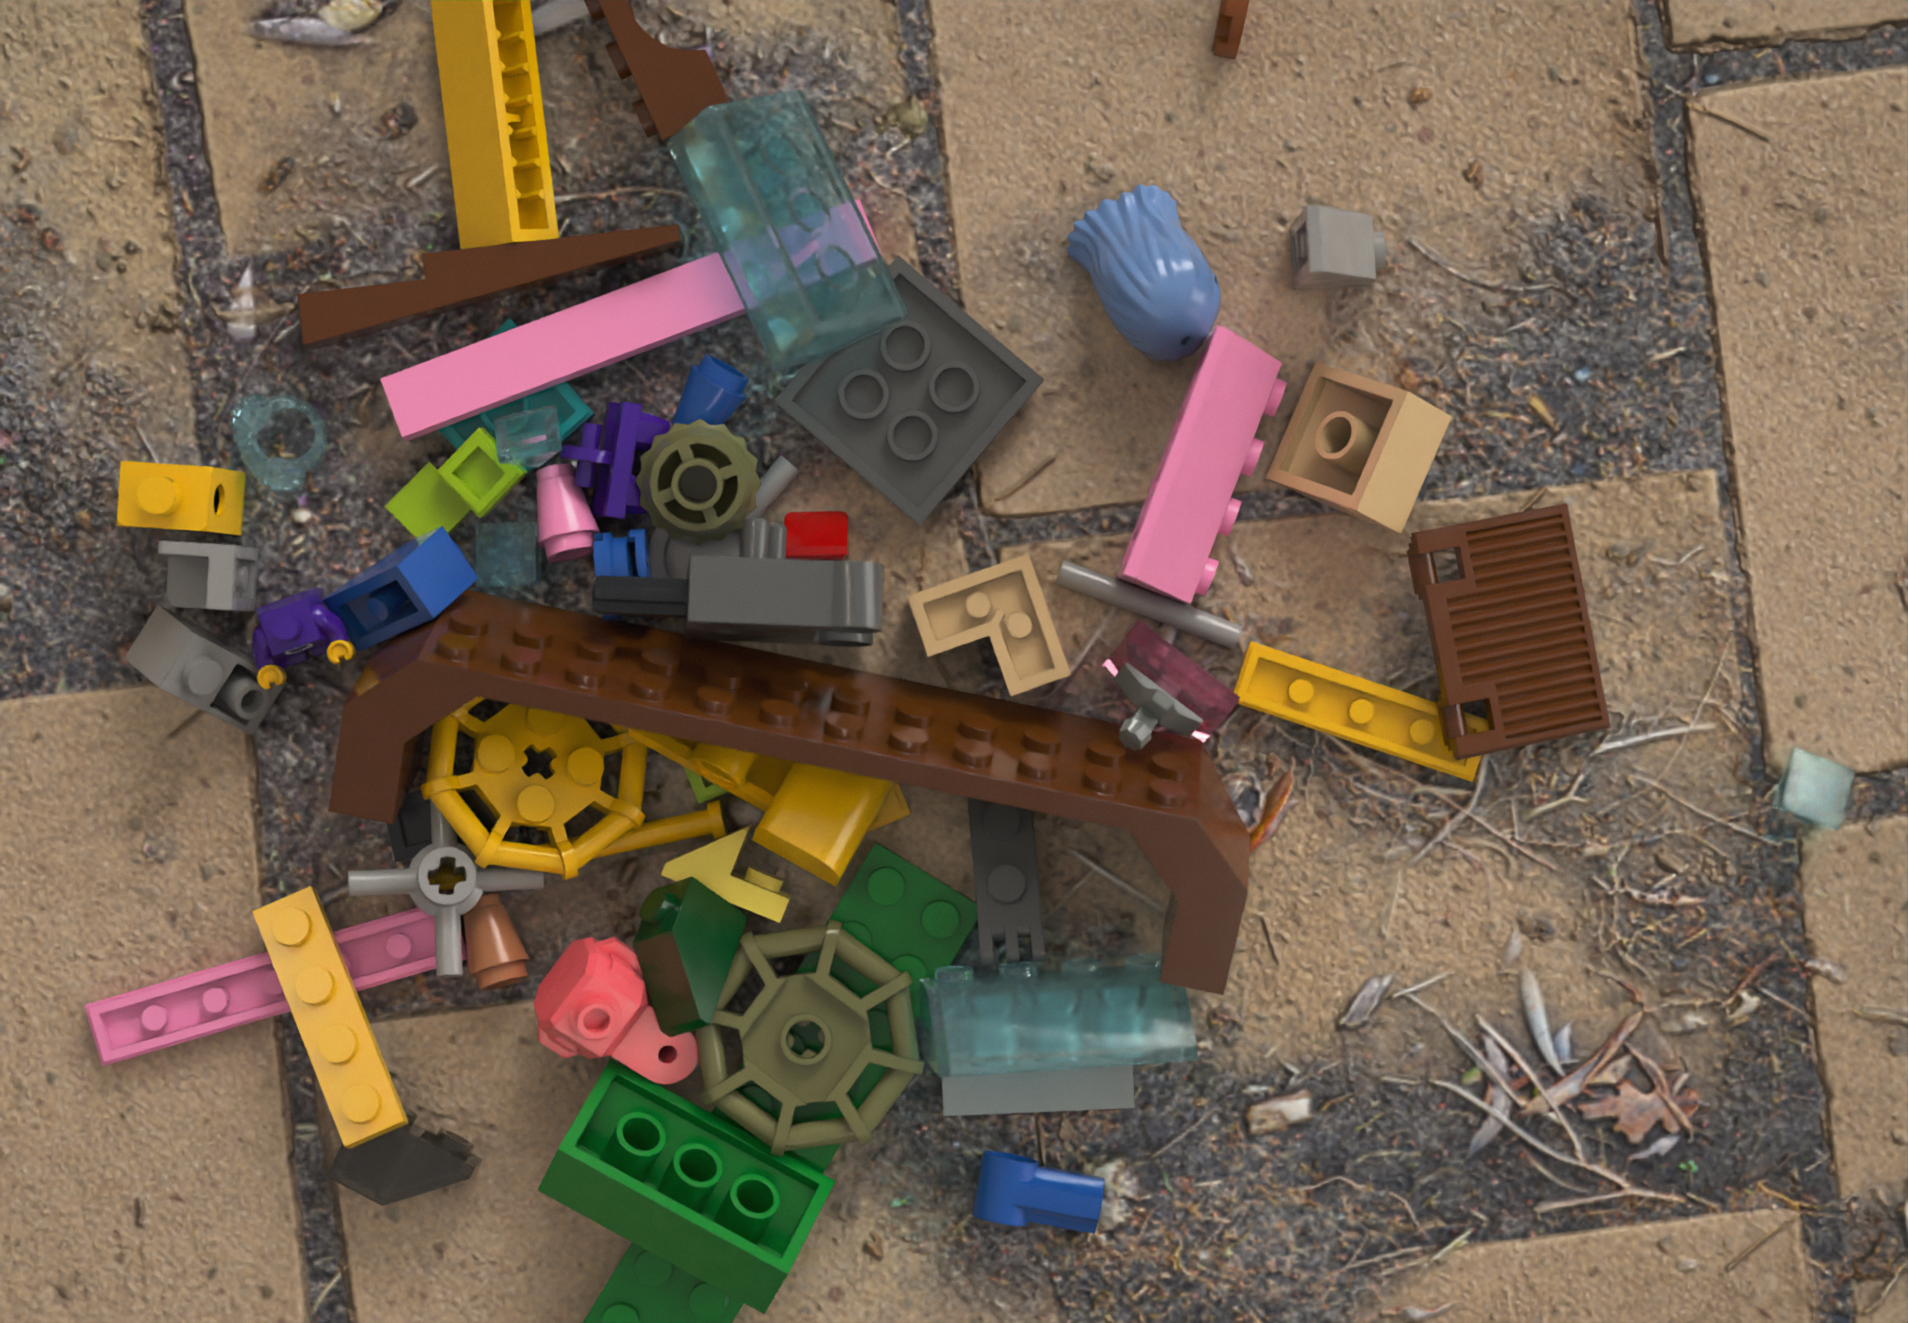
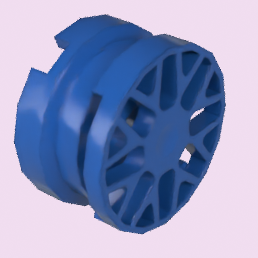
[593,528,652,622]

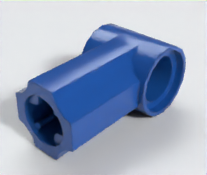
[971,1151,1105,1234]

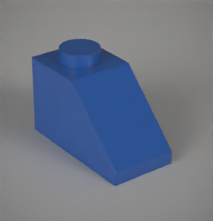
[323,526,479,652]

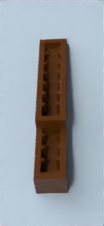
[297,224,684,350]

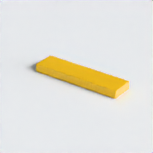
[1229,641,1489,782]

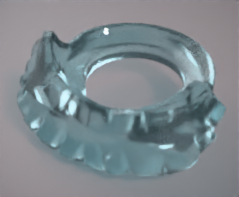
[230,394,327,493]

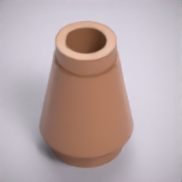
[463,893,530,992]

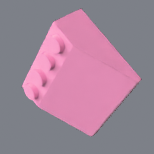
[1116,325,1287,605]

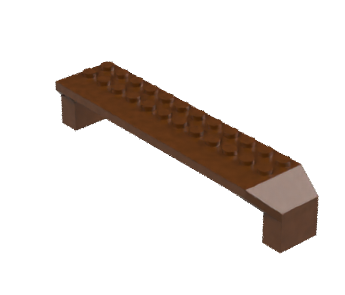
[329,590,1250,995]

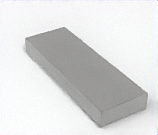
[941,1042,1135,1116]

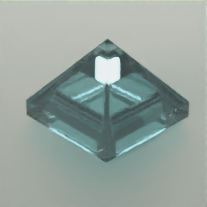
[494,405,562,468]

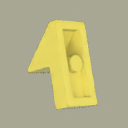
[661,824,792,923]

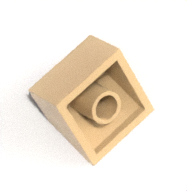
[1265,362,1452,534]

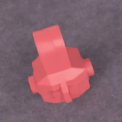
[534,937,699,1084]

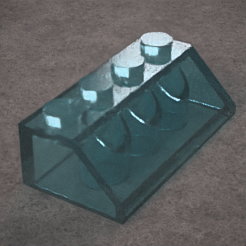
[666,89,909,370]
[919,954,1198,1078]

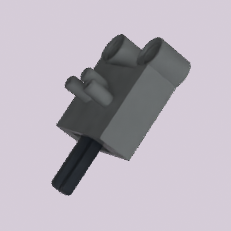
[592,517,884,647]

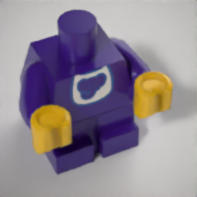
[252,587,356,690]

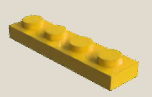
[252,886,409,1149]

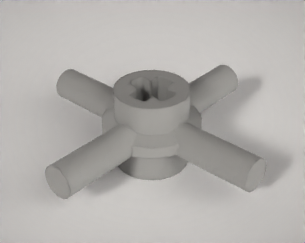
[348,800,544,978]

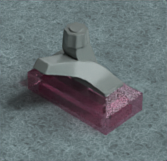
[1102,620,1240,751]

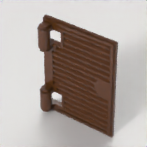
[1406,503,1611,760]

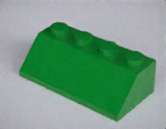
[537,1058,835,1314]

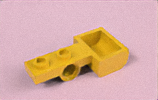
[628,728,895,887]

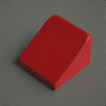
[784,511,849,561]

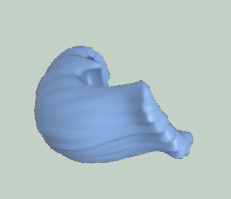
[1066,184,1221,362]

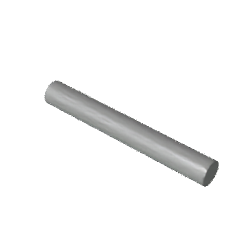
[1055,560,1243,649]

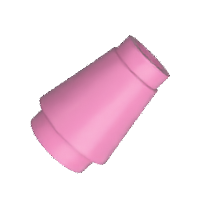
[536,464,600,562]

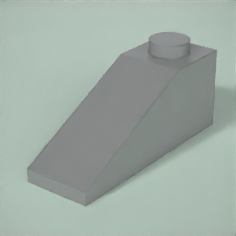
[1290,205,1386,290]

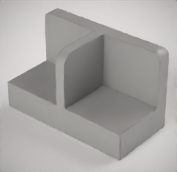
[158,541,259,612]

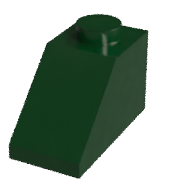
[633,876,748,1037]

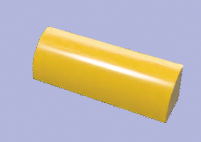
[430,0,559,249]

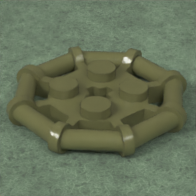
[695,919,925,1157]

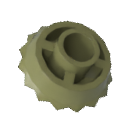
[635,419,762,545]

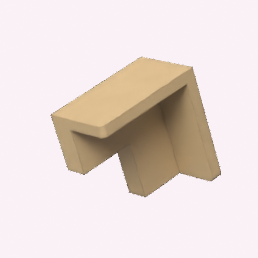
[907,553,1071,697]

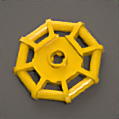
[420,697,648,880]

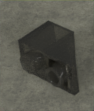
[326,1105,483,1206]

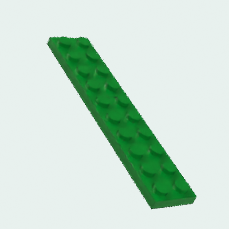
[583,841,978,1323]

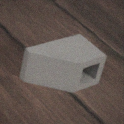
[124,604,286,735]

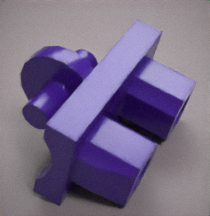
[560,401,670,519]

